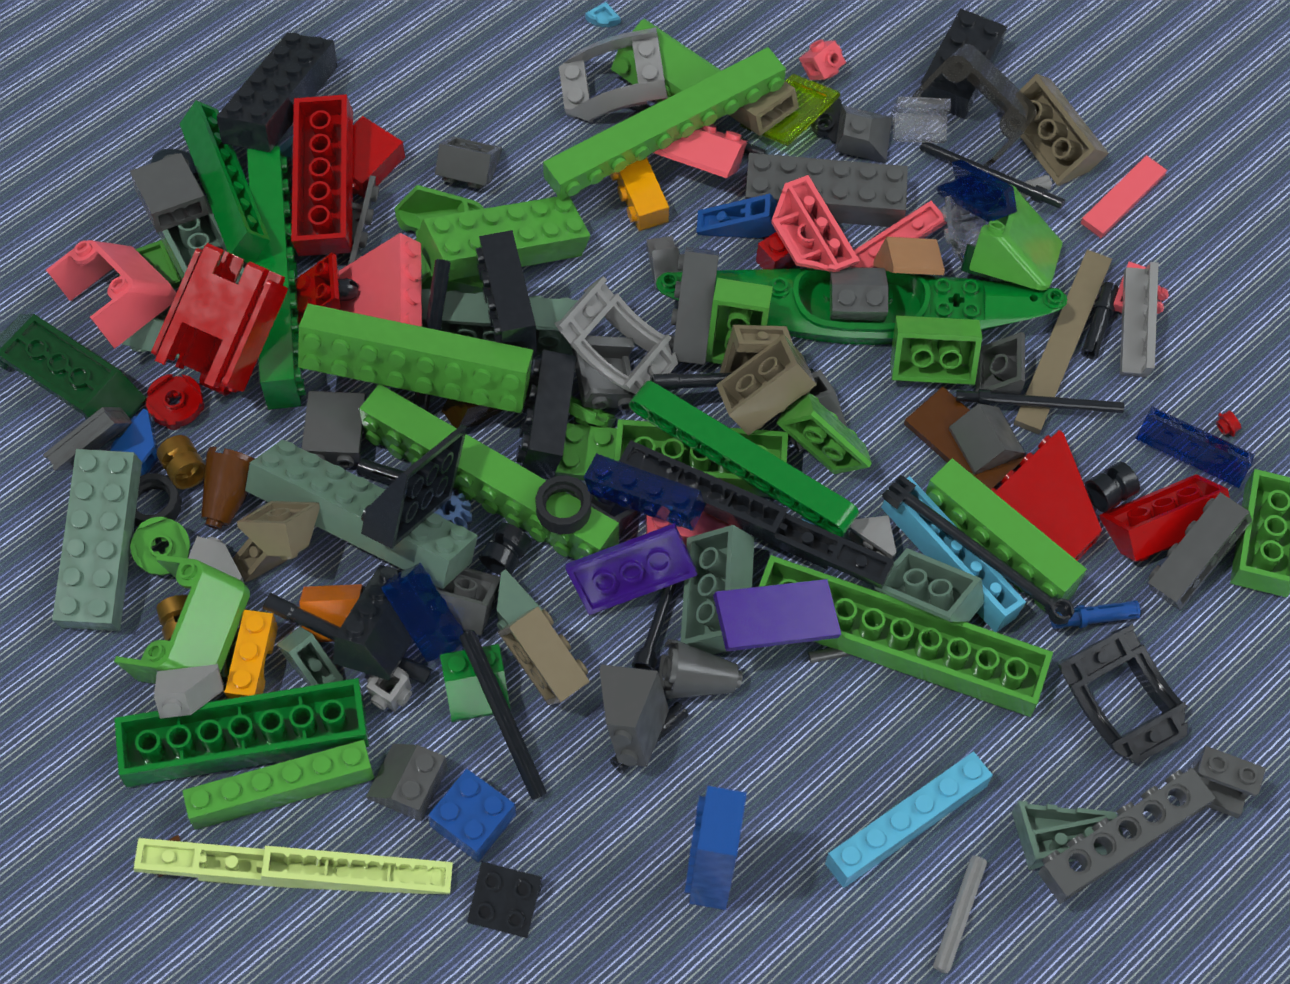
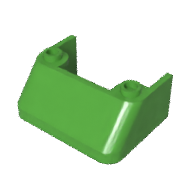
[114,555,250,684]

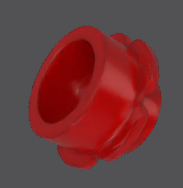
[1216,410,1241,437]

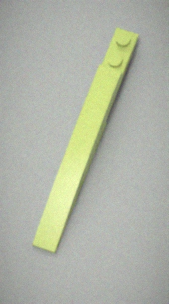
[134,838,453,894]

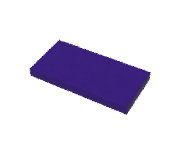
[566,523,697,615]
[713,579,841,652]

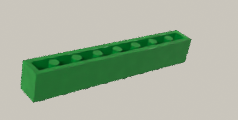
[179,100,270,263]

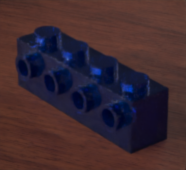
[583,453,705,531]

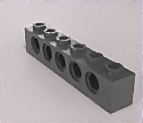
[1038,768,1216,904]

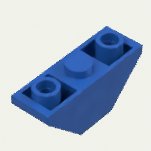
[110,408,159,476]

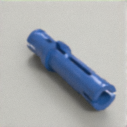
[1050,600,1141,629]

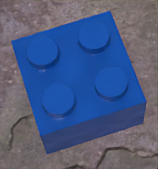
[428,768,516,862]

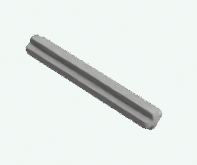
[933,855,987,973]

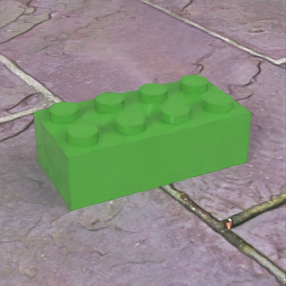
[1230,469,1290,597]

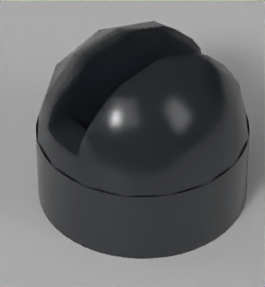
[338,278,359,301]

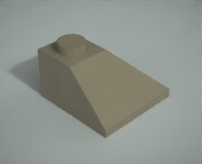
[237,501,320,560]

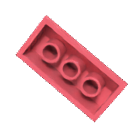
[653,125,747,178]

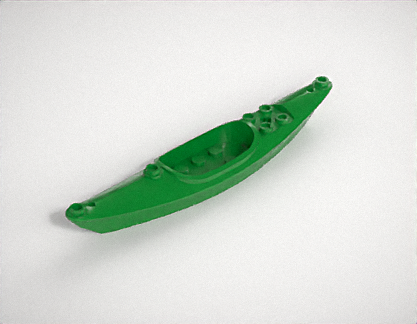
[656,267,1067,345]

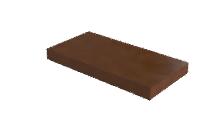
[904,387,1024,490]

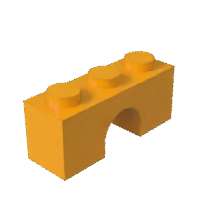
[224,610,278,699]

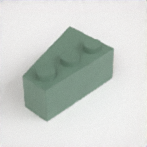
[1012,801,1124,870]

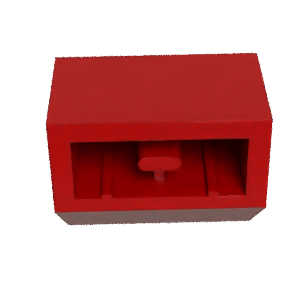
[296,253,341,324]

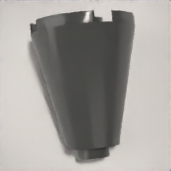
[658,639,742,699]

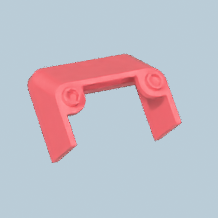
[46,240,176,349]

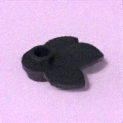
[811,99,842,144]

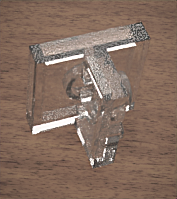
[891,97,951,143]

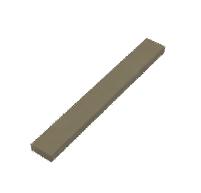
[1013,249,1112,435]

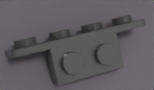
[340,175,379,265]

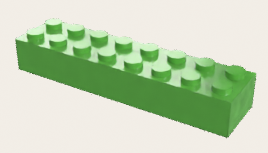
[298,303,533,414]

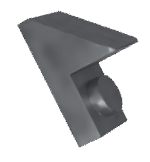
[646,236,681,290]

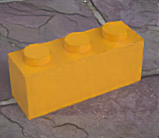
[610,158,669,231]

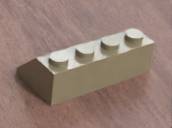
[1000,74,1109,186]

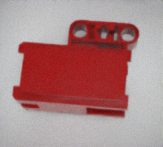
[151,243,288,396]

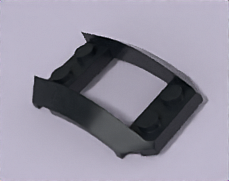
[1058,624,1187,764]

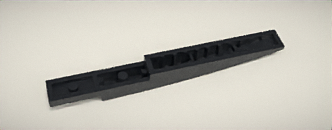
[618,440,895,589]

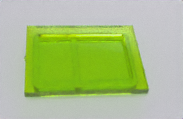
[740,74,841,146]

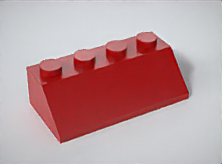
[1099,474,1230,561]

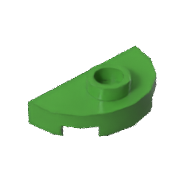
[569,395,616,427]

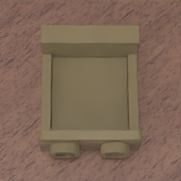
[720,325,793,373]

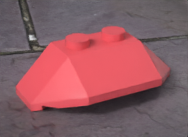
[771,175,860,272]

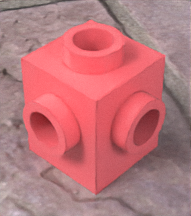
[799,39,846,80]

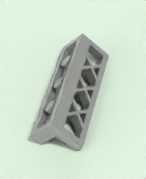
[1120,262,1159,377]

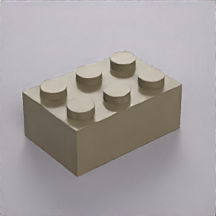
[717,334,817,436]
[498,607,590,705]

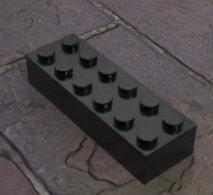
[216,33,338,152]

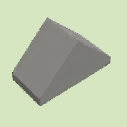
[843,515,896,560]

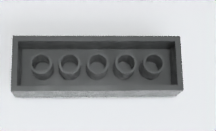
[745,153,908,227]

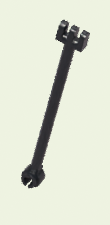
[882,475,1074,625]

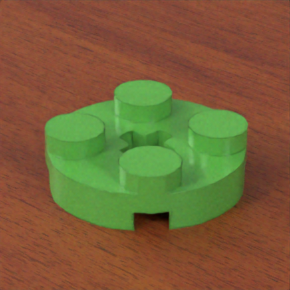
[130,517,190,576]

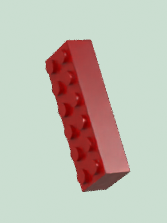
[291,94,353,256]

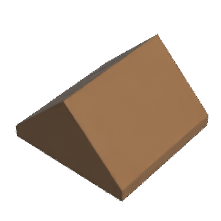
[873,237,945,275]

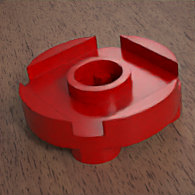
[146,374,204,430]

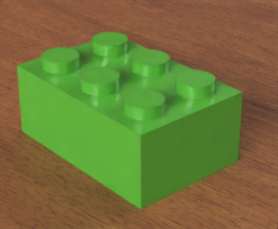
[706,278,773,364]
[890,315,982,385]

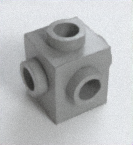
[366,667,412,712]

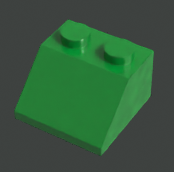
[440,644,511,722]

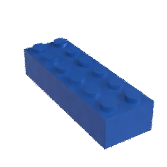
[685,786,747,910]

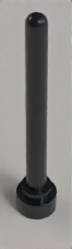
[631,583,677,671]

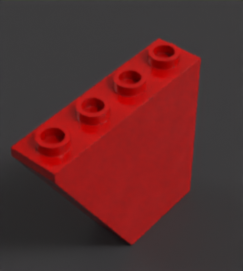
[991,430,1102,561]

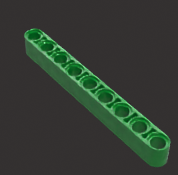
[629,381,859,537]

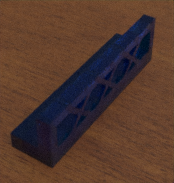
[936,159,1017,223]
[1135,406,1255,488]

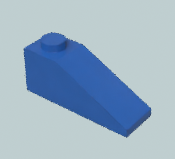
[696,194,778,238]

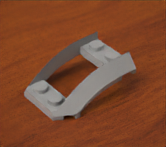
[559,28,667,123]
[554,276,678,394]

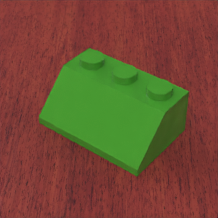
[777,393,872,474]

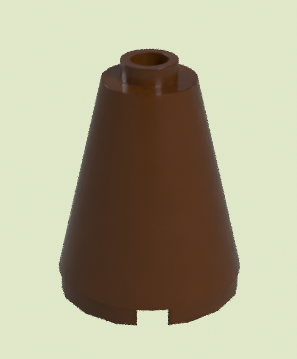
[201,447,255,530]

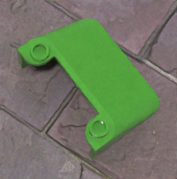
[969,183,1062,290]
[395,185,484,294]

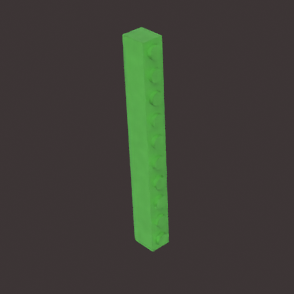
[543,47,786,200]

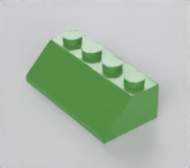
[611,19,721,102]

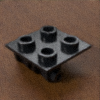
[467,861,542,938]

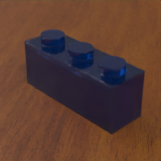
[381,563,464,662]

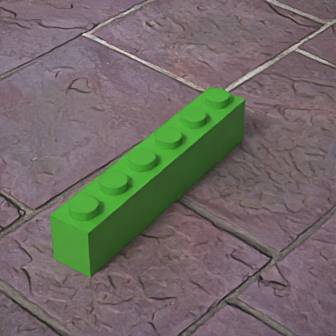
[182,740,375,830]

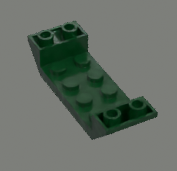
[0,314,147,420]

